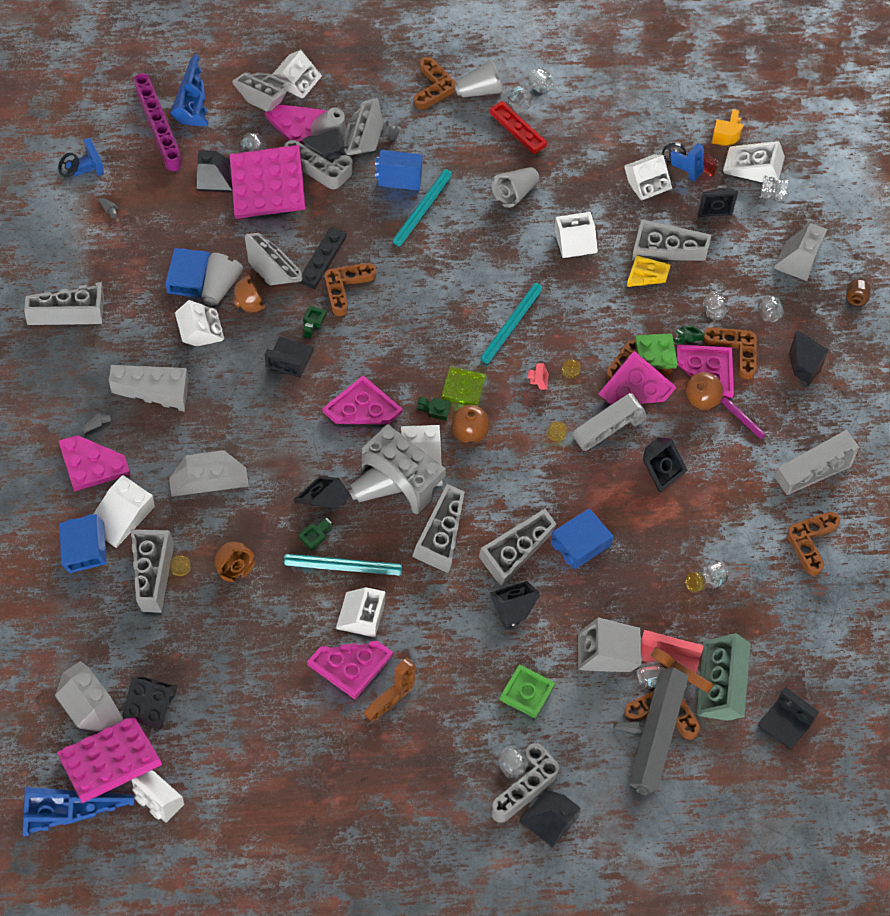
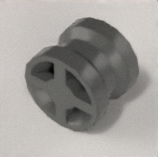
[380,120,400,142]

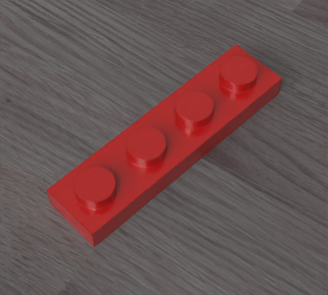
[489,101,547,154]

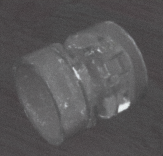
[760,175,789,202]

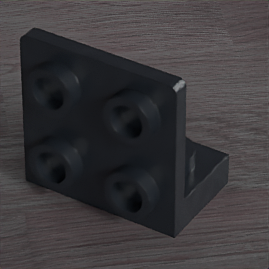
[265,337,313,378]
[122,675,178,729]
[758,687,819,750]

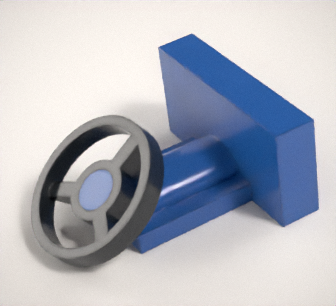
[58,138,104,177]
[662,143,704,181]

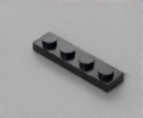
[299,227,346,289]

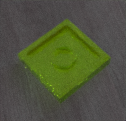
[441,366,486,406]

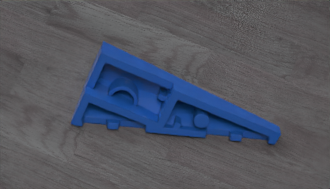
[170,54,209,126]
[23,787,134,836]

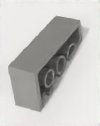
[632,219,711,261]
[24,282,104,325]
[109,365,189,412]
[775,430,859,495]
[412,484,465,573]
[479,509,556,587]
[131,530,175,613]

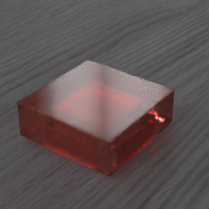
[704,153,719,176]

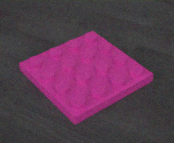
[230,145,306,219]
[57,717,162,803]

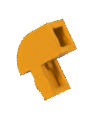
[712,109,744,146]

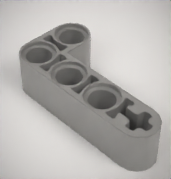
[285,140,352,189]
[572,394,646,451]
[491,743,559,822]

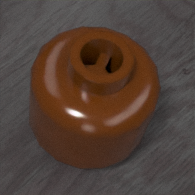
[846,279,871,306]

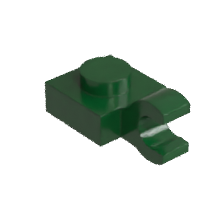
[303,305,327,339]
[673,325,705,345]
[417,397,451,421]
[298,518,333,551]

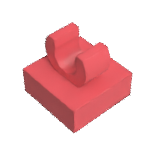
[527,363,549,390]

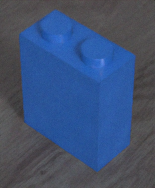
[375,150,423,191]
[166,248,210,298]
[551,508,614,569]
[59,514,107,573]

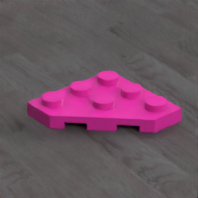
[265,105,327,144]
[676,345,734,398]
[598,351,677,405]
[322,375,403,424]
[59,435,130,491]
[307,641,393,699]

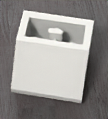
[272,50,322,98]
[624,155,672,200]
[554,212,598,258]
[175,300,224,346]
[336,587,385,638]
[132,770,184,822]

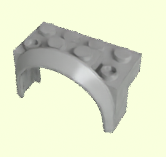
[361,424,446,514]

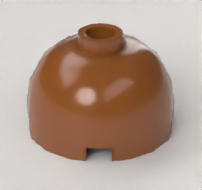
[233,275,267,313]
[685,372,724,410]
[451,405,489,443]
[214,541,255,582]

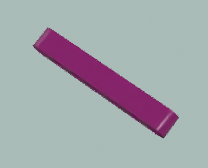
[134,73,182,171]

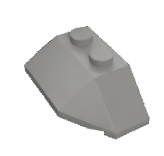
[232,72,291,112]
[343,98,384,156]
[245,233,303,285]
[169,450,249,497]
[55,661,124,732]

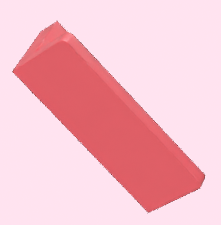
[641,630,703,673]

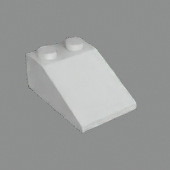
[723,141,785,182]
[401,425,442,486]
[94,475,155,548]

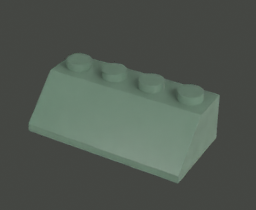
[696,633,751,721]

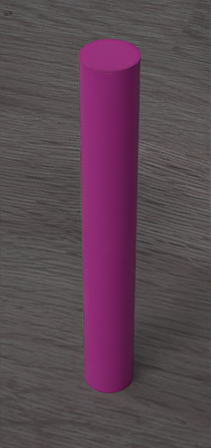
[721,397,766,439]

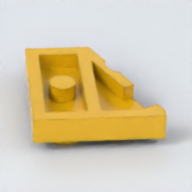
[627,255,671,287]

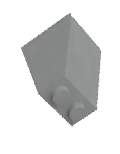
[774,223,827,281]
[578,617,642,672]

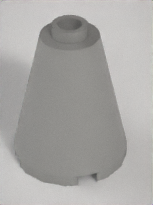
[455,60,503,97]
[311,108,345,139]
[491,167,539,208]
[201,253,243,306]
[349,467,402,502]

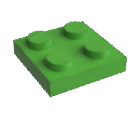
[635,334,677,369]
[500,664,555,719]

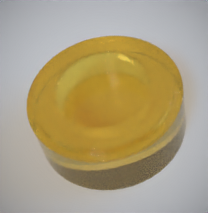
[562,359,581,378]
[548,421,567,441]
[170,555,191,576]
[686,572,705,592]

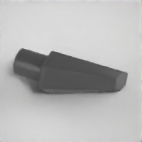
[98,198,118,218]
[84,413,111,434]
[613,721,645,734]

